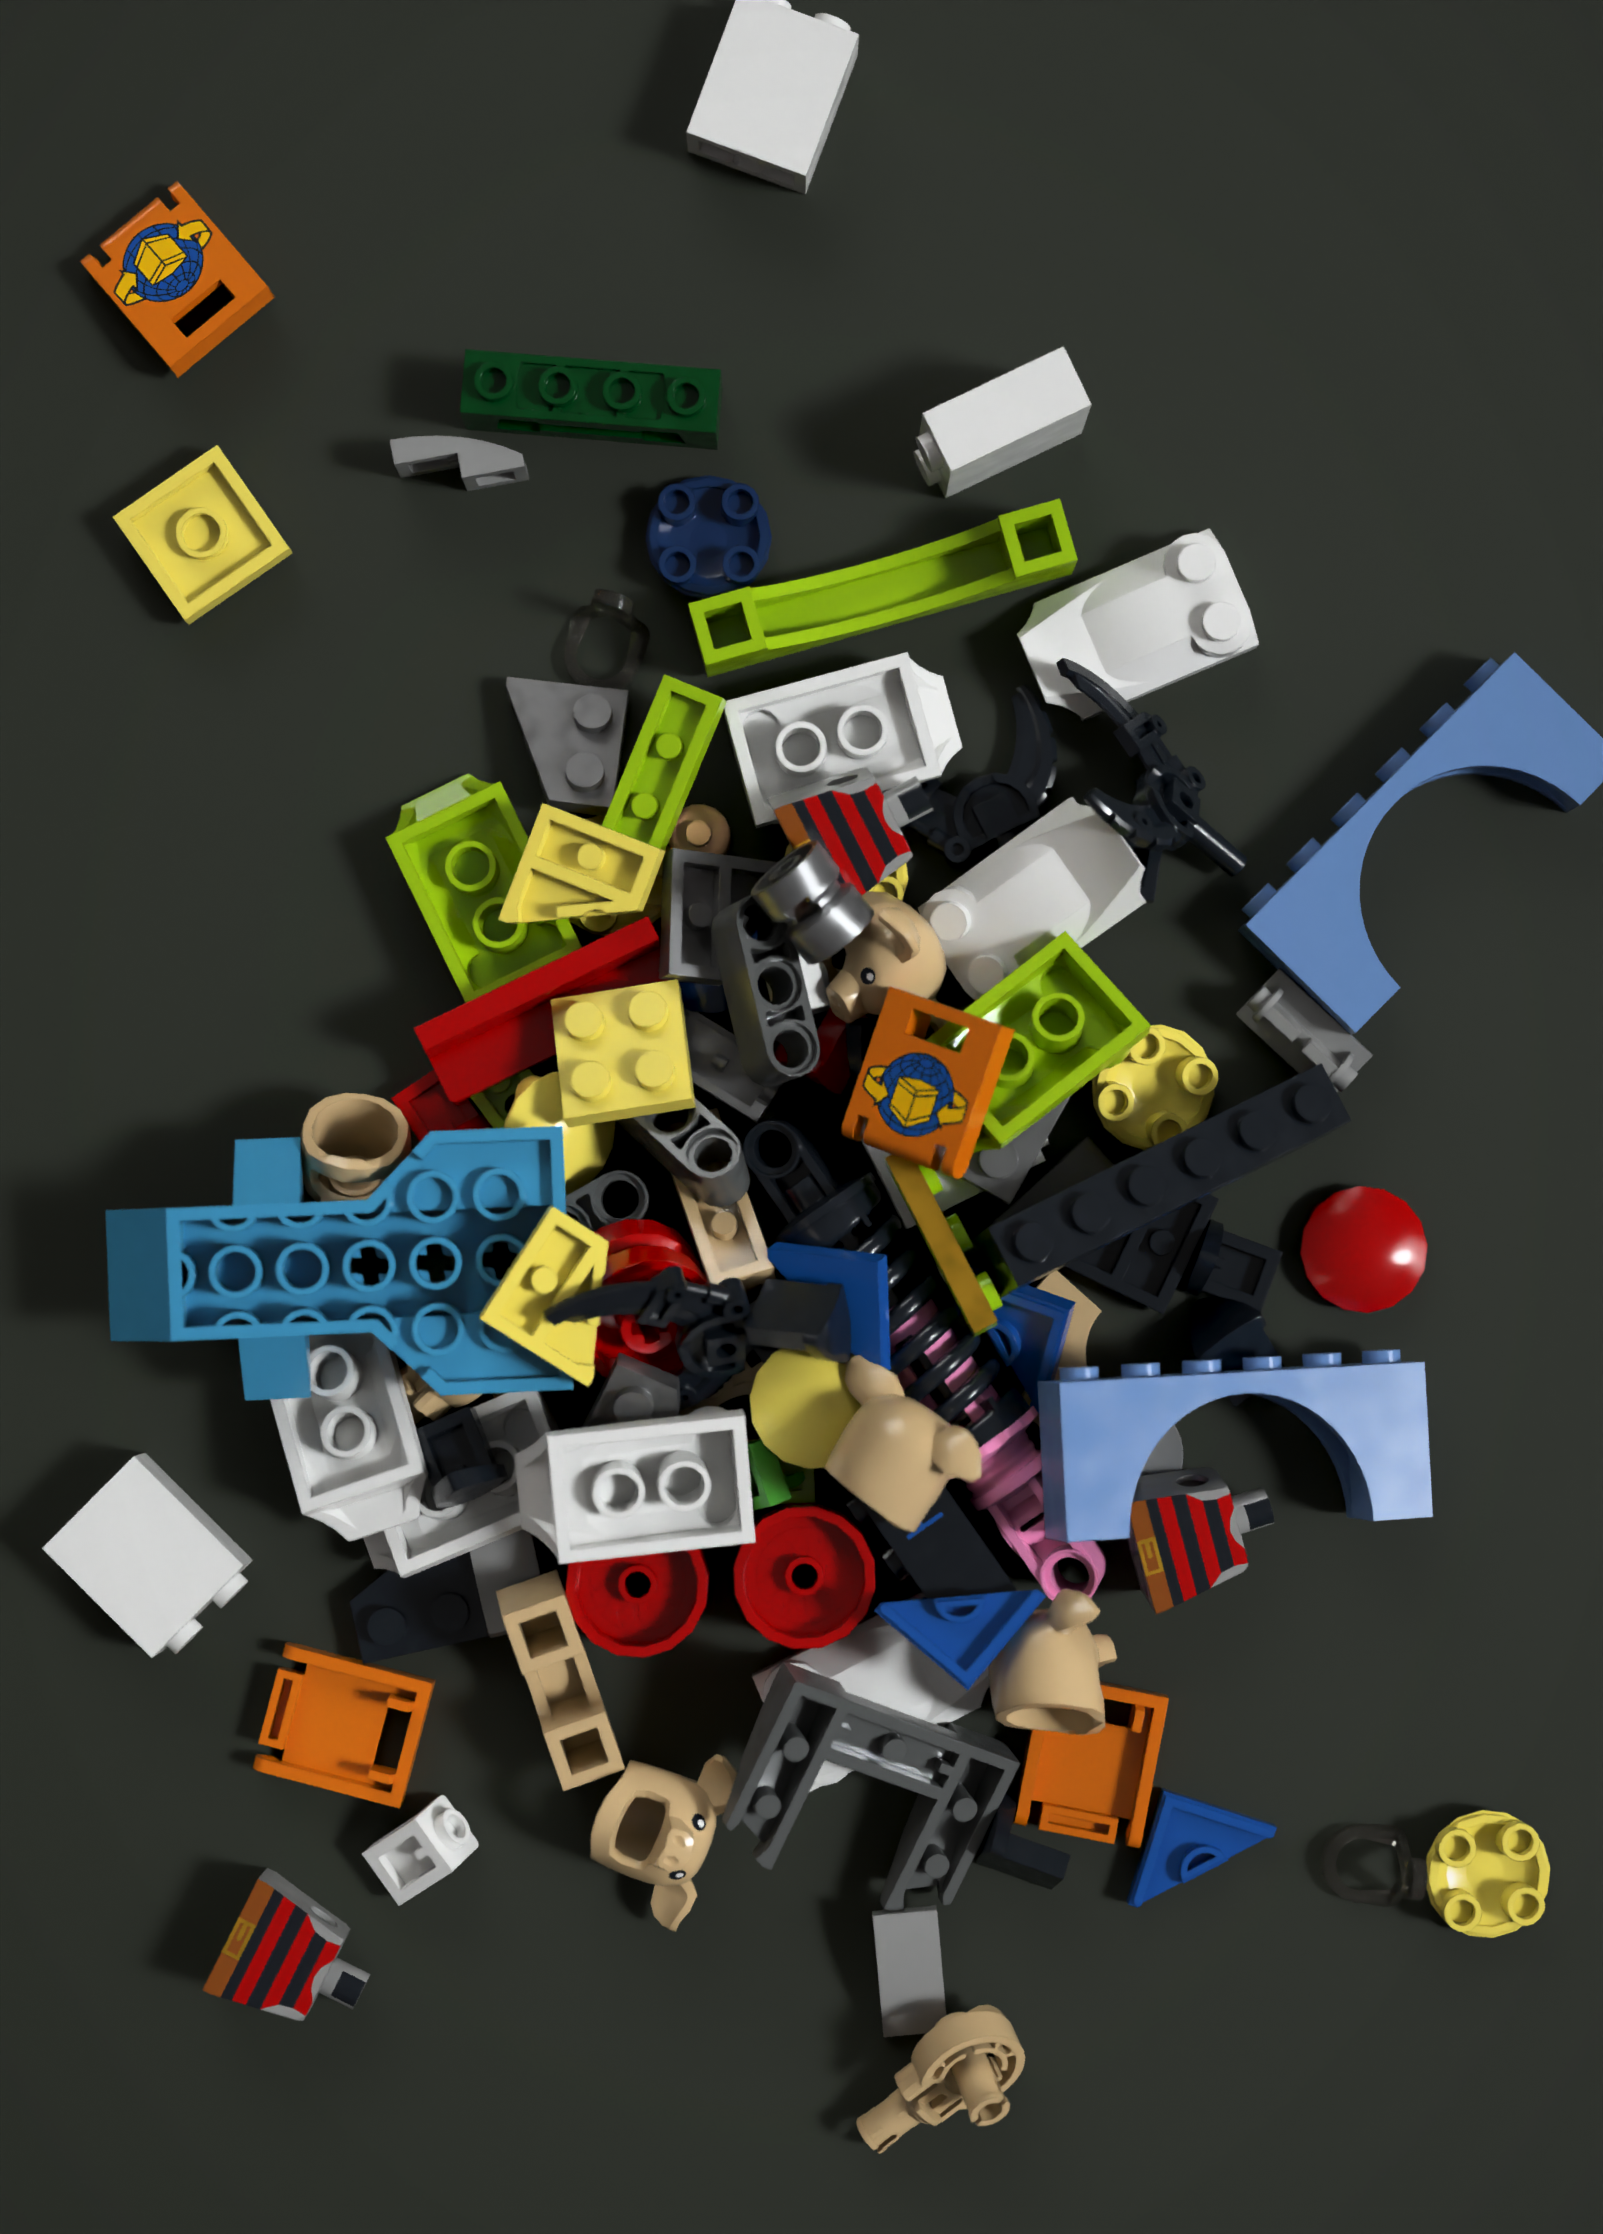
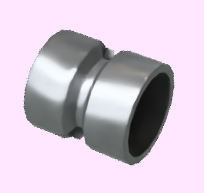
[751,840,874,965]

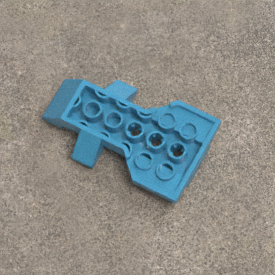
[105,1126,573,1401]

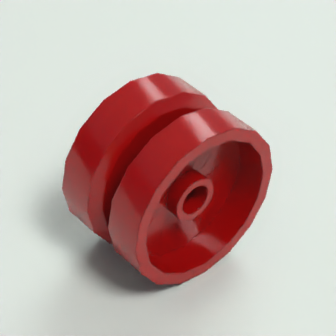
[593,1219,708,1377]
[734,1500,876,1649]
[566,1548,710,1658]

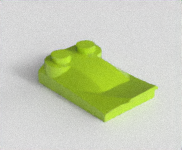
[385,773,582,1003]
[925,931,1151,1153]

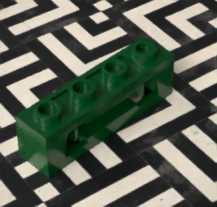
[460,349,723,450]

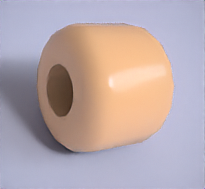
[668,804,731,855]

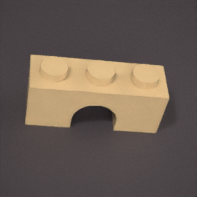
[496,1570,625,1791]

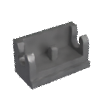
[684,1008,783,1124]

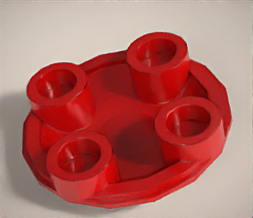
[1300,1186,1428,1313]

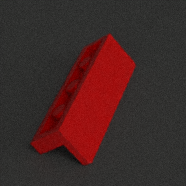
[414,916,668,1104]

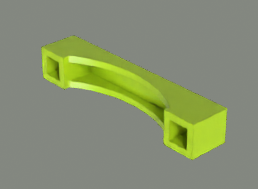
[688,498,1078,678]

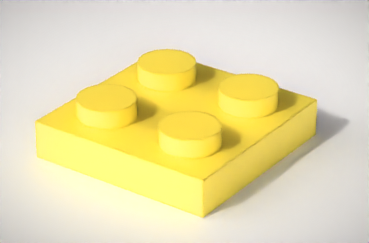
[113,445,293,625]
[551,979,696,1128]

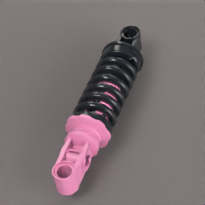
[743,1114,1106,1601]

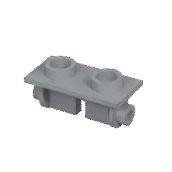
[1236,968,1373,1092]

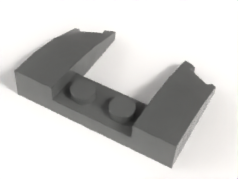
[722,1661,1020,1912]

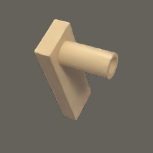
[663,1108,776,1304]

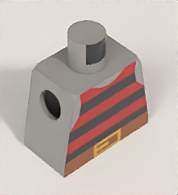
[767,767,933,895]
[1127,1467,1274,1614]
[203,1868,371,2021]

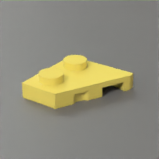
[498,803,666,924]
[478,1205,608,1387]

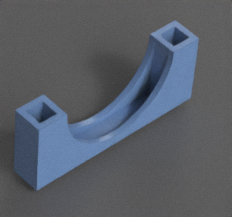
[1238,652,1603,1035]
[1038,1349,1433,1543]

